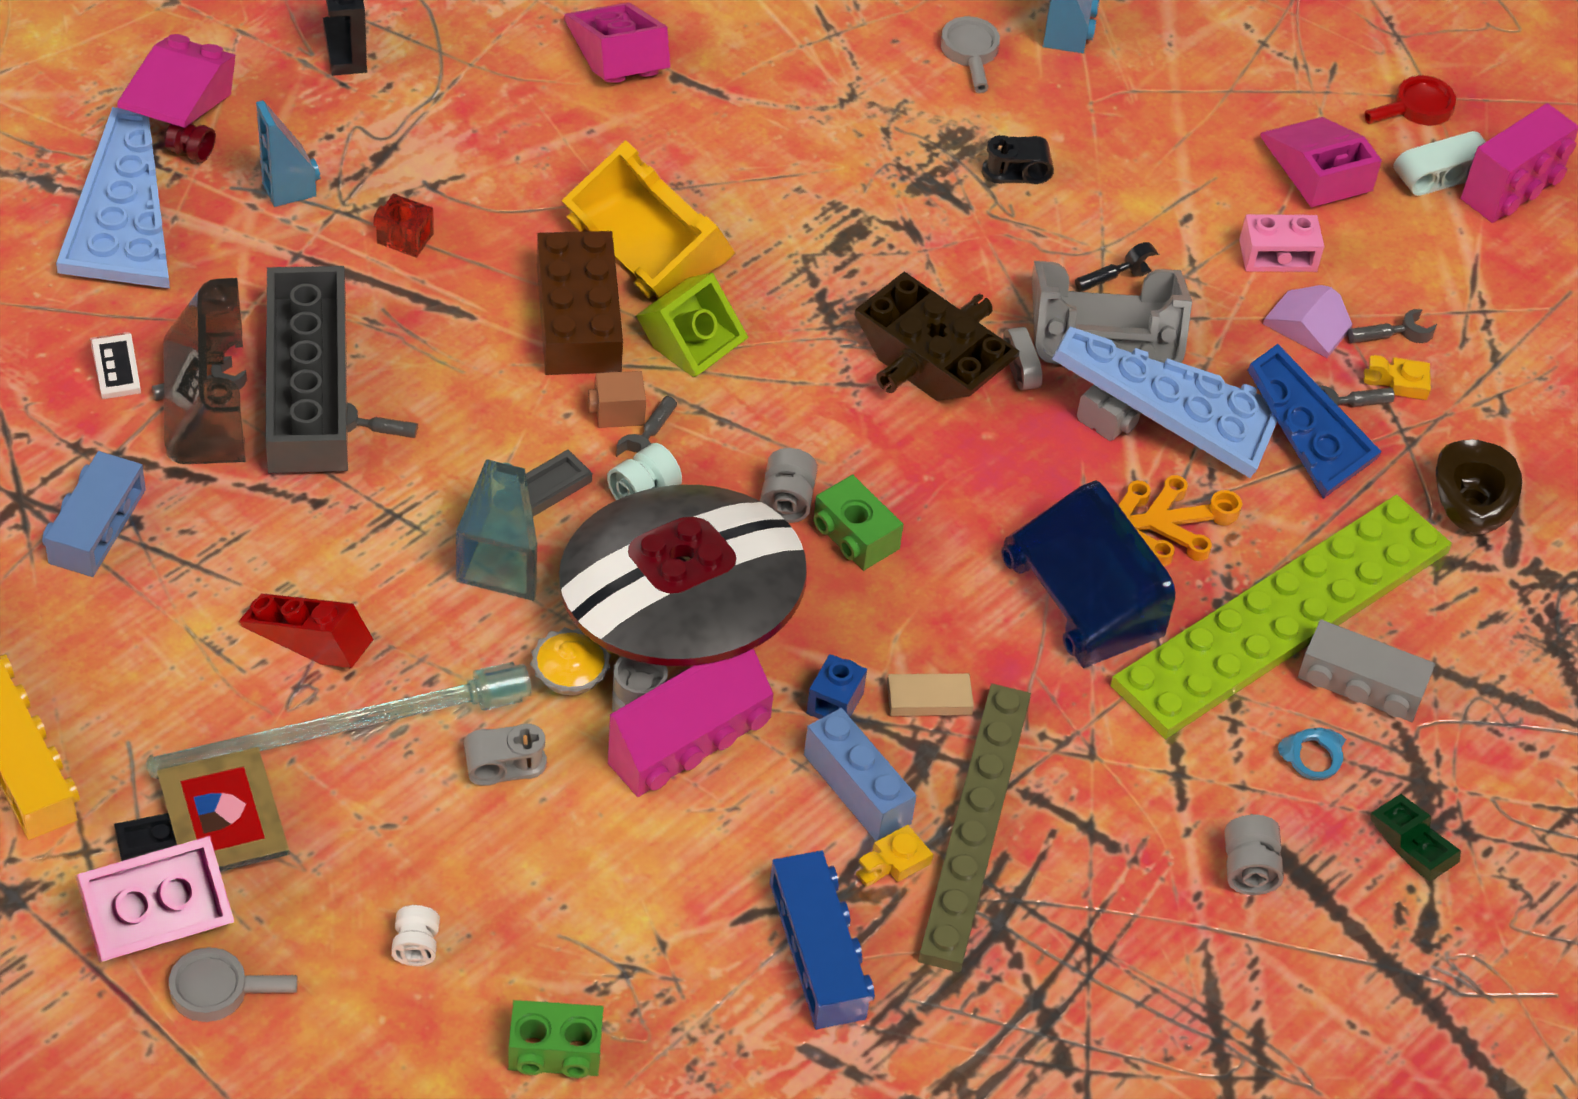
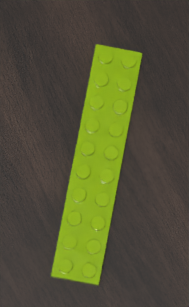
[1110,494,1452,740]

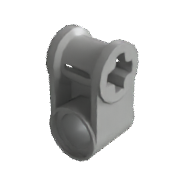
[463,724,547,786]

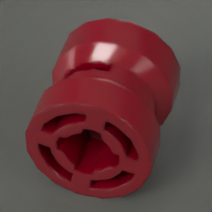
[165,122,216,163]

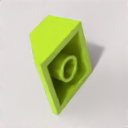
[636,272,749,377]

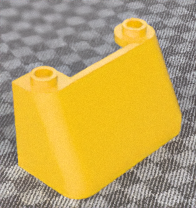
[561,140,736,299]

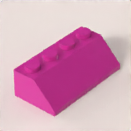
[608,648,773,797]

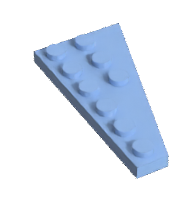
[56,107,170,288]
[1052,326,1277,478]

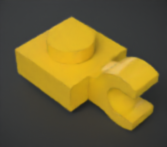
[1364,355,1431,400]
[856,825,934,887]

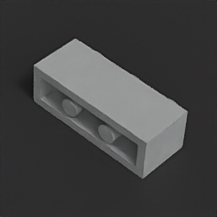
[1297,619,1436,723]

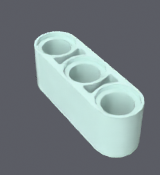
[1393,131,1486,196]

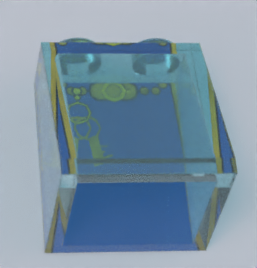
[456,459,537,601]

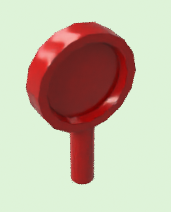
[1364,75,1456,126]

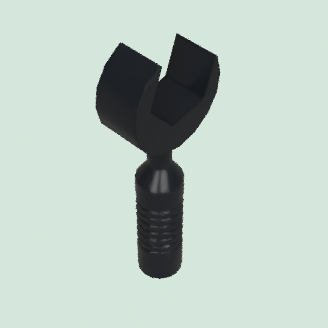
[1075,242,1160,292]

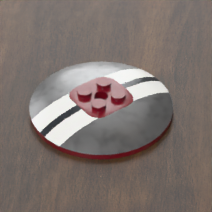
[559,485,807,666]

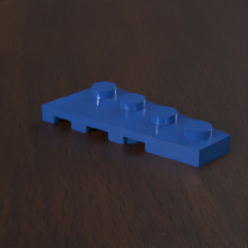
[1247,344,1382,499]

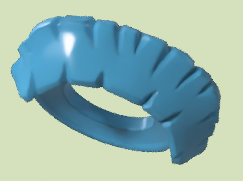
[1278,728,1346,780]

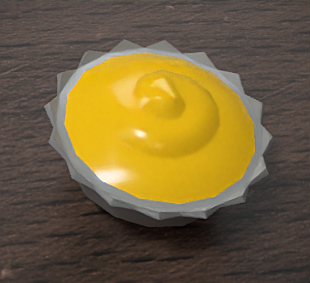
[530,627,611,695]

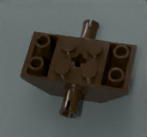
[854,271,1020,401]

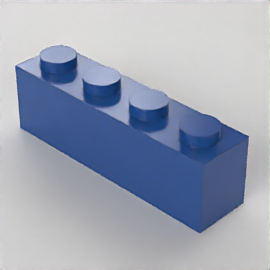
[770,850,875,1030]

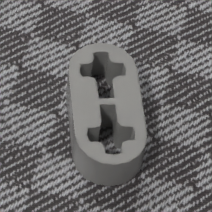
[1003,327,1042,391]

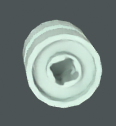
[607,443,682,500]

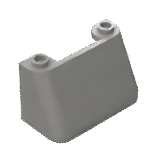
[1032,261,1192,364]

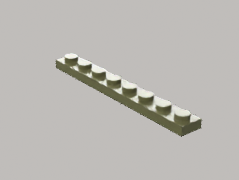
[918,683,1031,973]

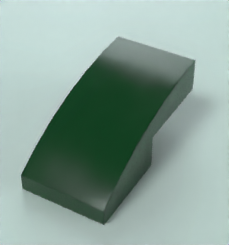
[1370,794,1461,882]

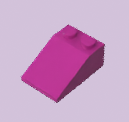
[564,2,671,83]
[117,34,236,128]

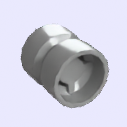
[760,448,818,523]
[612,656,668,712]
[1225,814,1284,895]

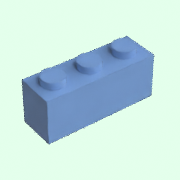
[42,451,146,577]
[804,707,917,841]

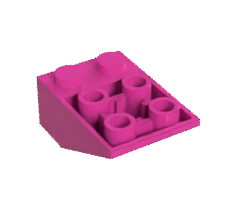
[1260,117,1382,207]

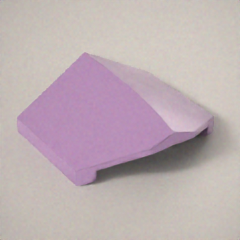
[1263,285,1352,358]

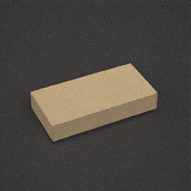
[887,673,974,716]

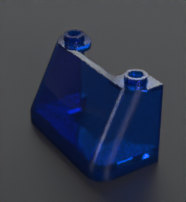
[1001,480,1176,668]

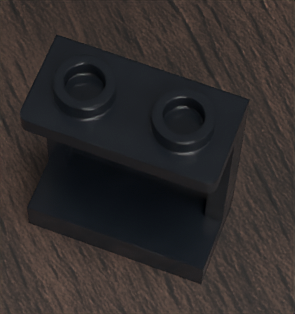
[323,0,367,76]

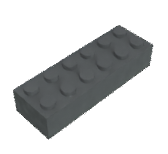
[266,266,348,473]

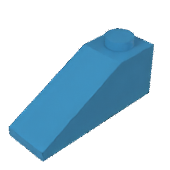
[256,100,320,207]

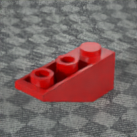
[239,593,374,668]

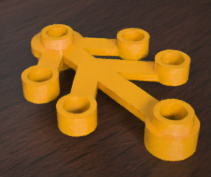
[1093,475,1242,567]

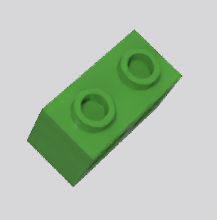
[508,1000,604,1078]

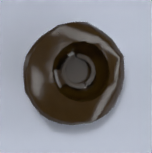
[1436,439,1522,535]

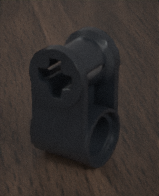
[982,135,1054,184]

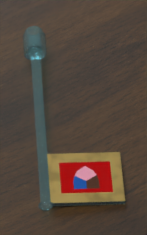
[146,662,532,872]

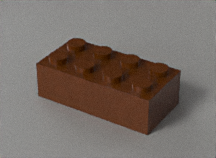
[537,231,623,375]

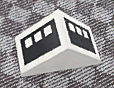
[90,332,141,399]

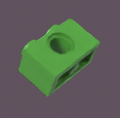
[813,474,904,571]

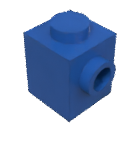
[806,654,867,719]

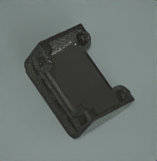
[163,278,246,464]

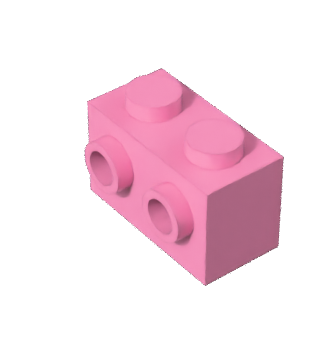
[1239,214,1324,272]

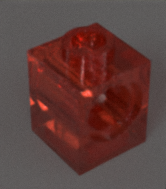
[373,193,434,258]

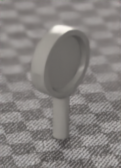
[941,16,1000,93]
[168,947,297,1022]

